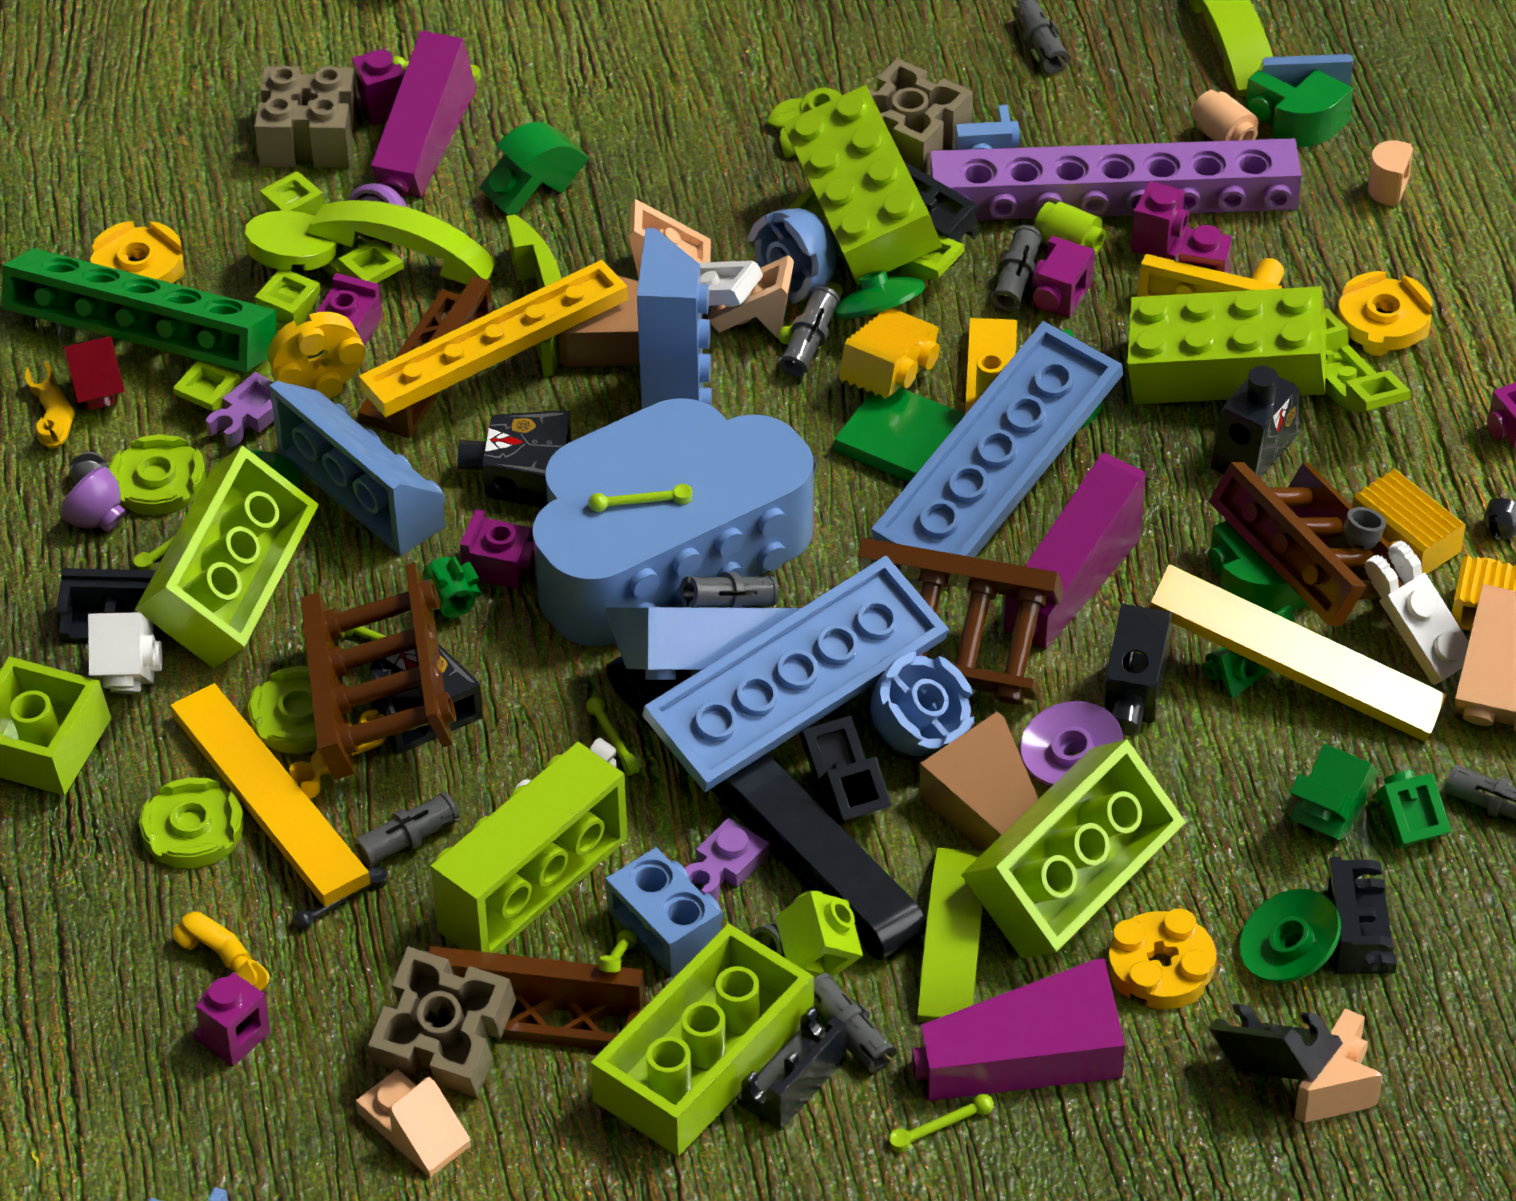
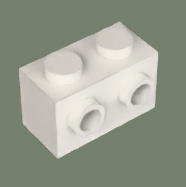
[88,612,162,694]

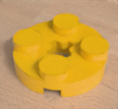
[90,221,185,283]
[1337,271,1432,356]
[267,312,366,399]
[1108,908,1216,1010]

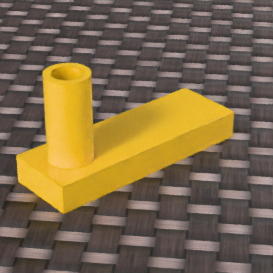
[1137,254,1284,297]
[965,318,1017,415]

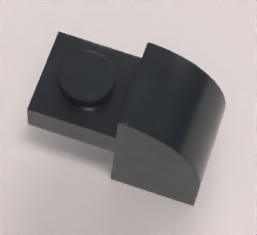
[799,716,892,826]

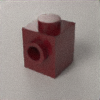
[61,336,125,410]

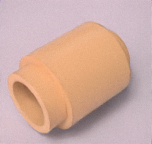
[1191,90,1258,141]

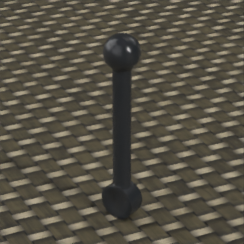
[292,866,387,930]

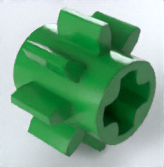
[422,556,481,618]

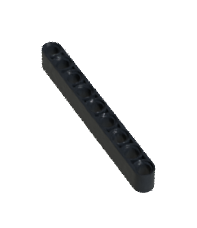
[606,656,926,960]

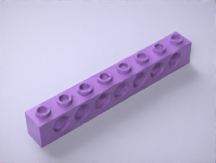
[930,139,1302,220]

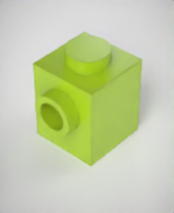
[775,891,863,978]

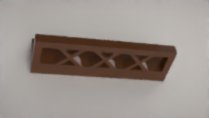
[357,276,493,438]
[429,946,644,1050]

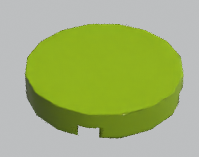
[244,210,337,271]
[108,434,206,516]
[248,665,351,754]
[139,777,244,869]

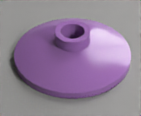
[1021,701,1123,787]

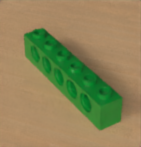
[2,248,277,372]

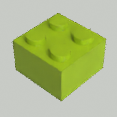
[0,656,111,796]

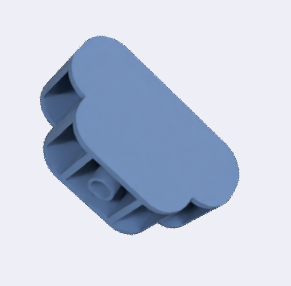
[533,398,814,646]

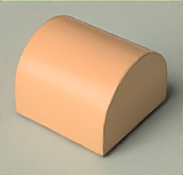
[1368,141,1413,207]

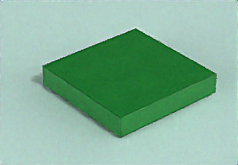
[834,387,965,482]

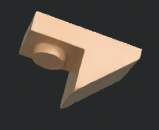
[629,199,711,279]
[708,255,794,338]
[1294,1008,1382,1123]
[356,1069,471,1178]

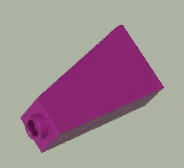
[371,30,476,198]
[1004,452,1146,649]
[911,959,1125,1101]

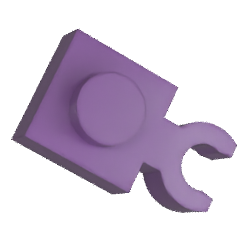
[206,372,274,448]
[684,818,770,900]

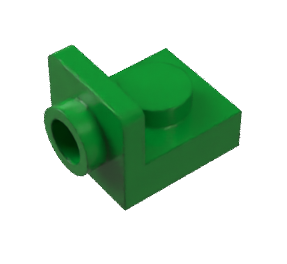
[1372,770,1452,849]

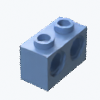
[606,847,723,977]

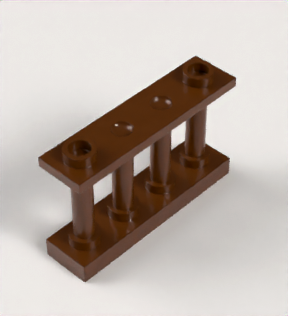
[1208,462,1405,626]
[857,538,1064,705]
[300,562,456,780]

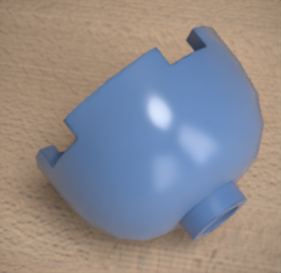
[748,208,838,304]
[870,651,974,757]

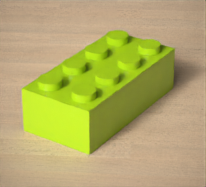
[782,85,942,286]
[1127,286,1327,404]
[135,445,319,669]
[961,739,1186,959]
[430,742,628,953]
[591,923,814,1157]

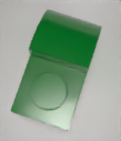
[1245,69,1353,147]
[479,122,590,215]
[1208,521,1308,612]
[1290,743,1379,840]

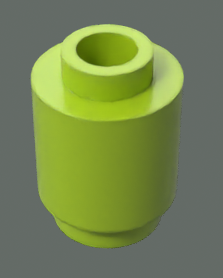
[1034,201,1106,255]

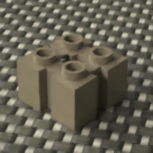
[868,58,973,176]
[255,66,358,168]
[368,946,516,1098]

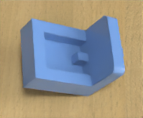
[955,105,1020,150]

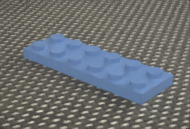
[871,321,1123,557]
[642,556,949,792]

